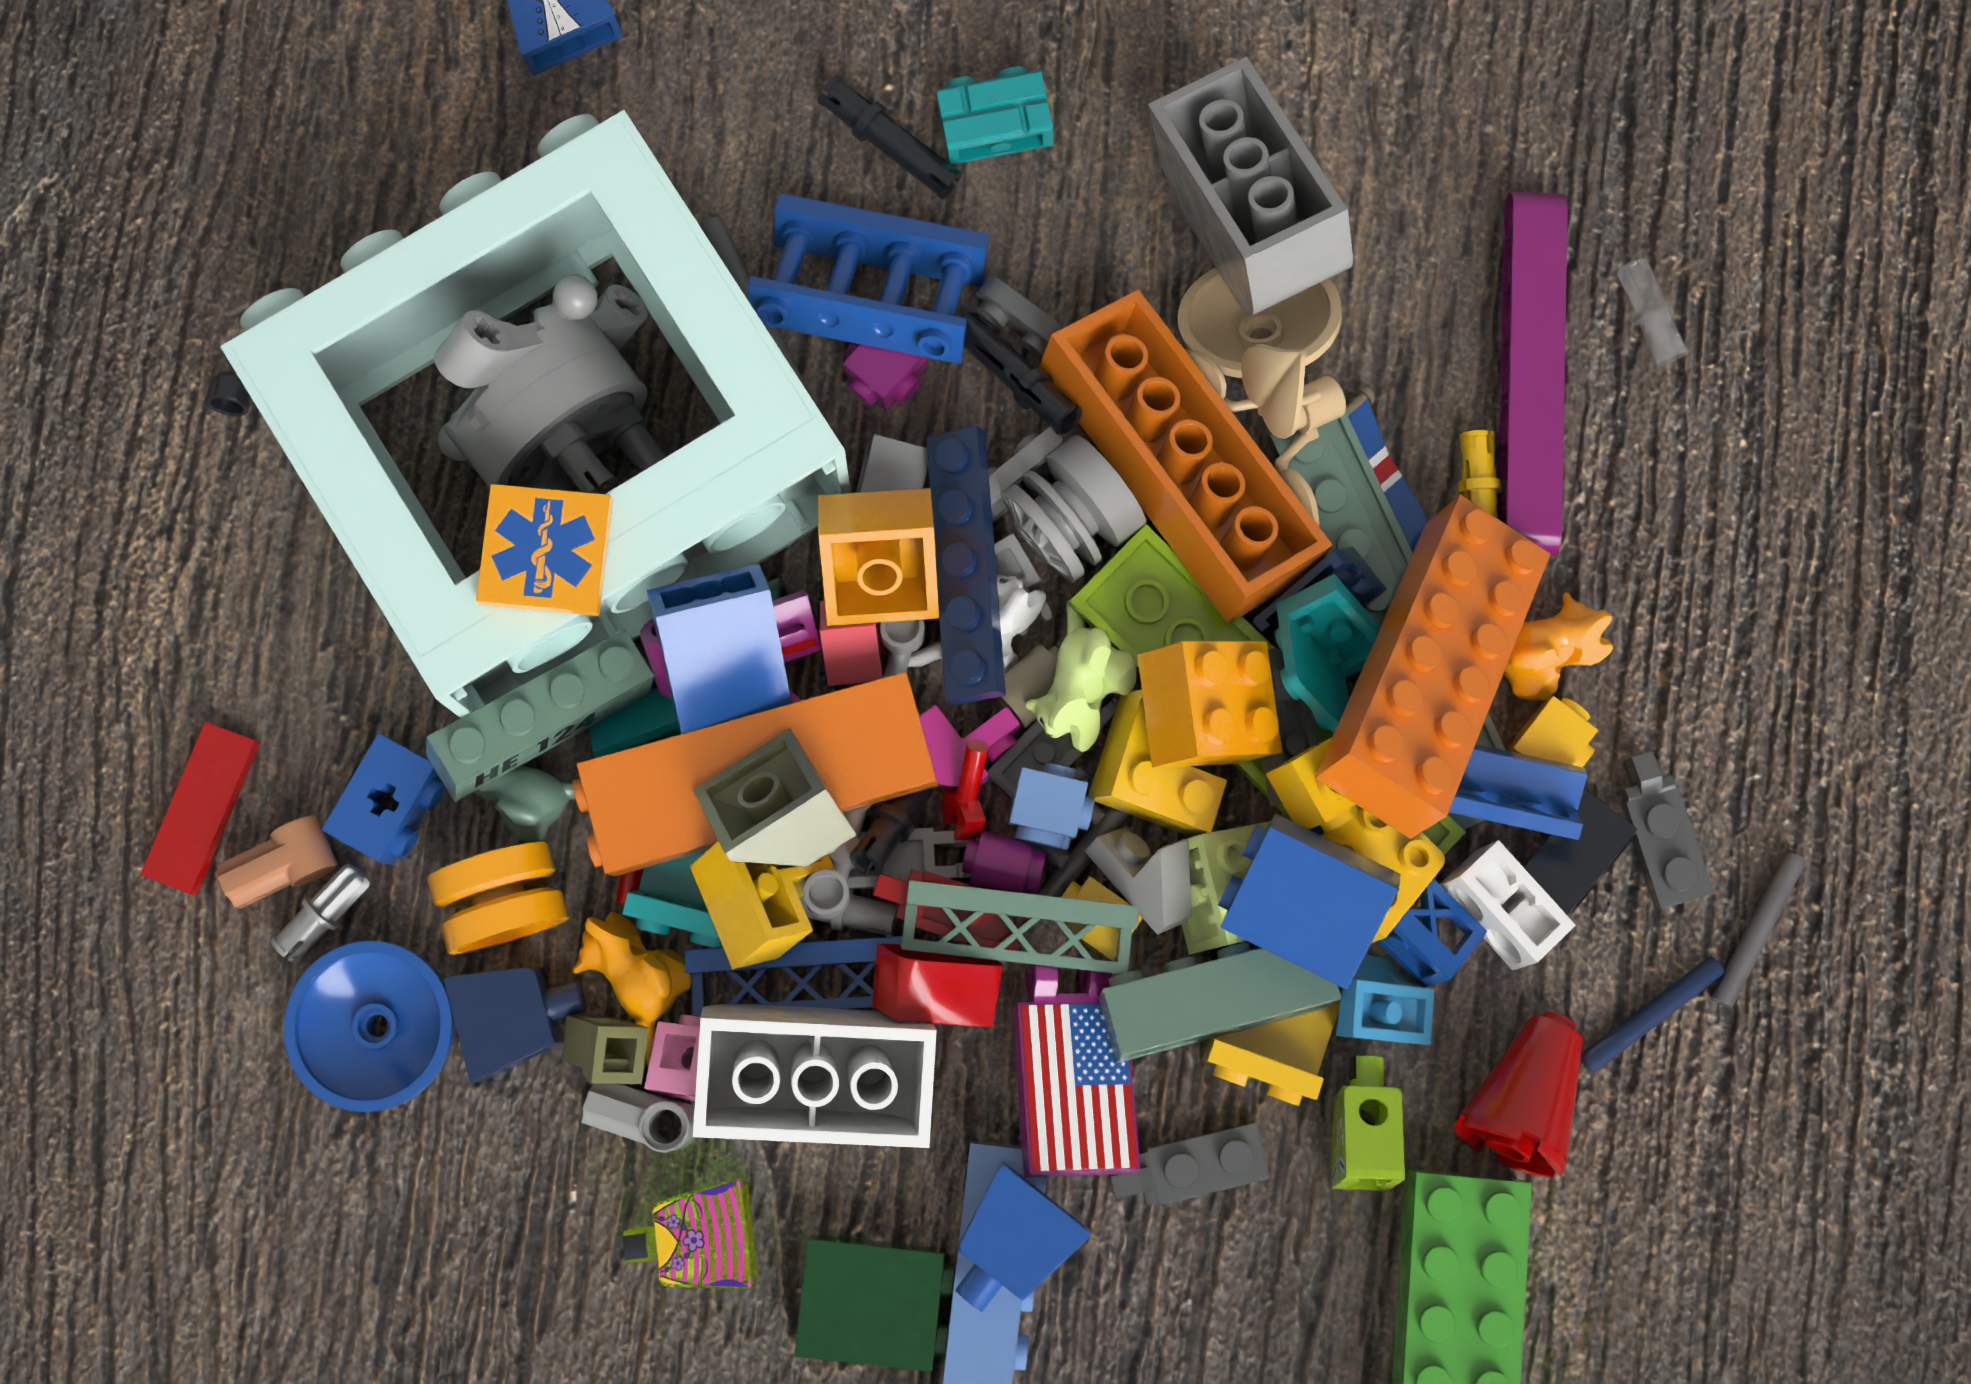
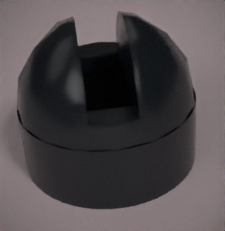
[205,371,252,416]

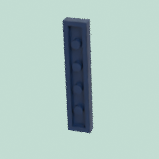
[927,425,1006,705]

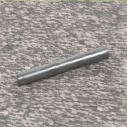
[1711,851,1807,1009]

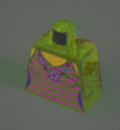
[623,1175,759,1290]

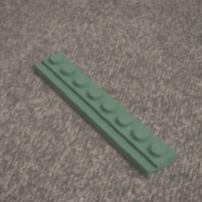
[1267,411,1506,830]

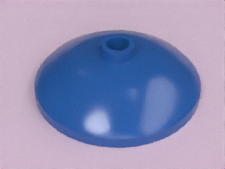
[284,941,454,1112]

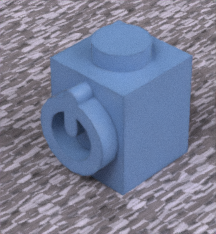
[1007,763,1095,850]

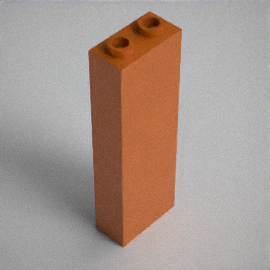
[573,672,938,876]

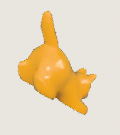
[1503,592,1613,701]
[572,912,692,1067]

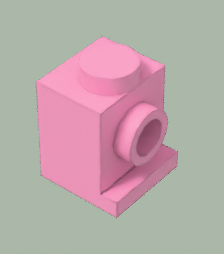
[644,1015,700,1101]

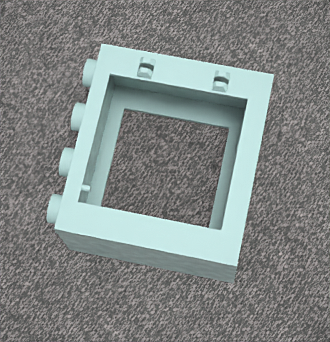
[220,110,851,718]

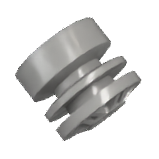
[1002,435,1147,583]

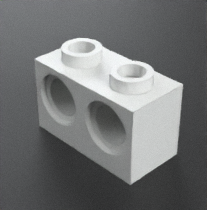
[1440,840,1576,970]

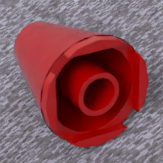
[1453,1012,1583,1178]

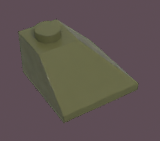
[693,729,856,866]

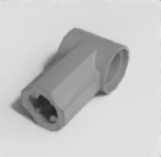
[581,1084,696,1153]

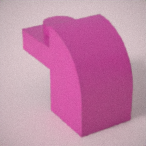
[919,704,1020,790]

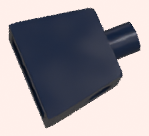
[443,967,587,1083]

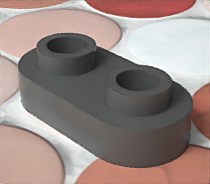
[975,276,1064,360]

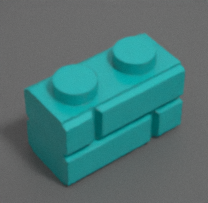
[936,66,1053,165]

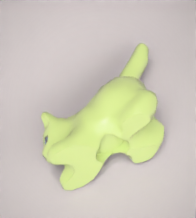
[1025,600,1137,752]

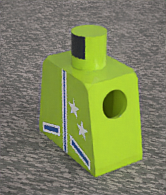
[1331,1056,1405,1191]

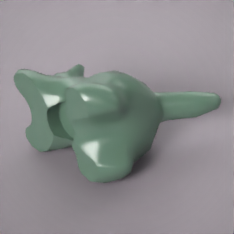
[474,765,576,842]

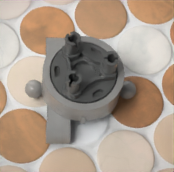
[434,275,667,494]

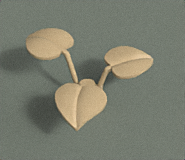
[1184,344,1346,526]

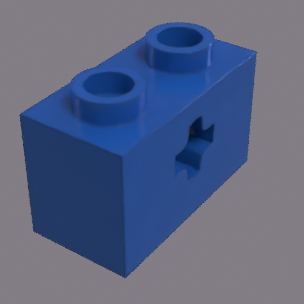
[322,733,446,866]

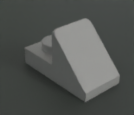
[1085,827,1192,935]

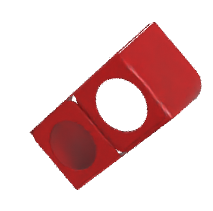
[872,943,1003,1027]

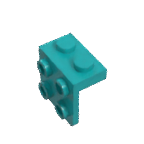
[1275,574,1380,733]
[622,851,723,948]

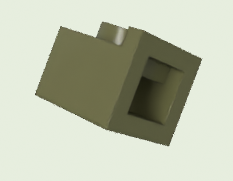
[562,1015,649,1084]

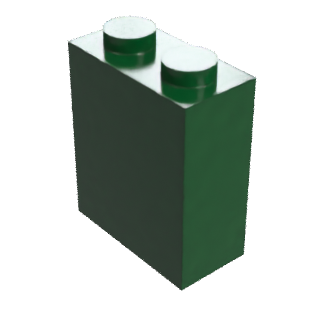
[794,1234,955,1372]

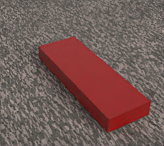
[140,722,261,895]

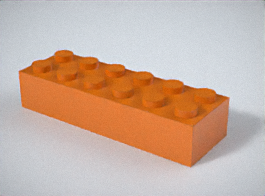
[1039,289,1333,624]
[1315,495,1551,839]

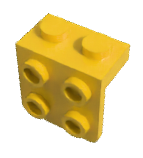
[1321,805,1445,943]
[1202,993,1341,1106]

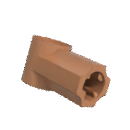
[216,815,339,908]

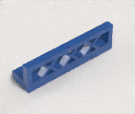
[1449,744,1588,840]
[1282,813,1487,988]
[685,936,902,1017]

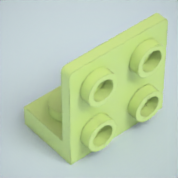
[1163,821,1271,955]

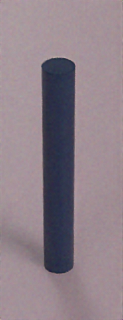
[1580,956,1725,1074]

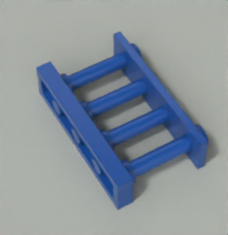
[748,193,990,364]

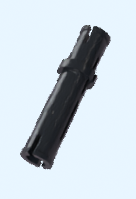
[818,75,963,200]
[960,311,1082,435]

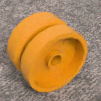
[427,842,570,955]

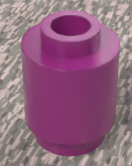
[961,831,1047,895]

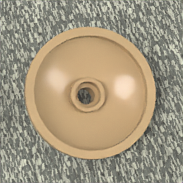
[1178,267,1342,378]

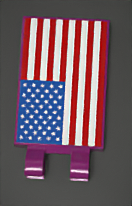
[1012,960,1140,1177]

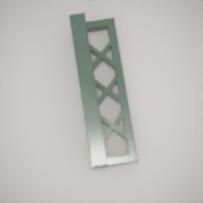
[901,880,1139,974]

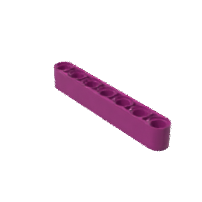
[1497,191,1568,556]

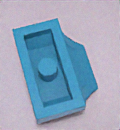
[1336,954,1434,1045]

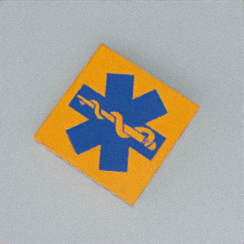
[476,484,613,616]

